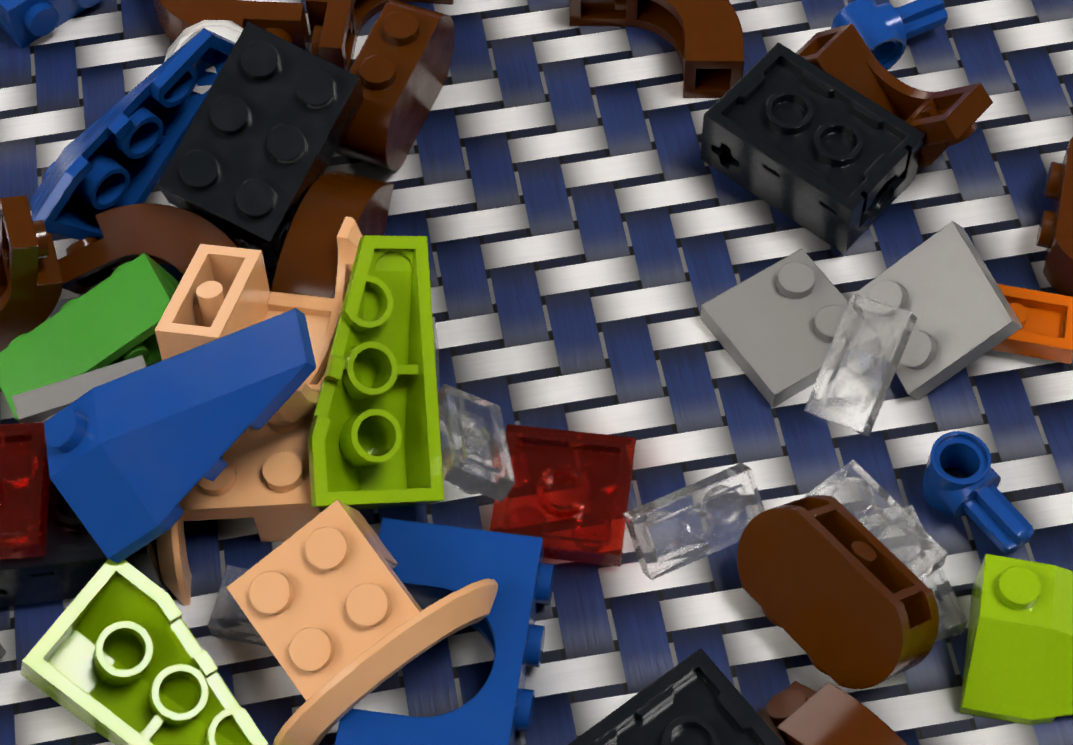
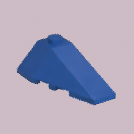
[31,28,236,240]
[44,308,316,563]

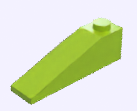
[308,235,445,510]
[959,554,1073,725]
[21,559,269,745]

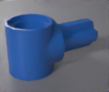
[831,0,948,70]
[921,431,1034,554]

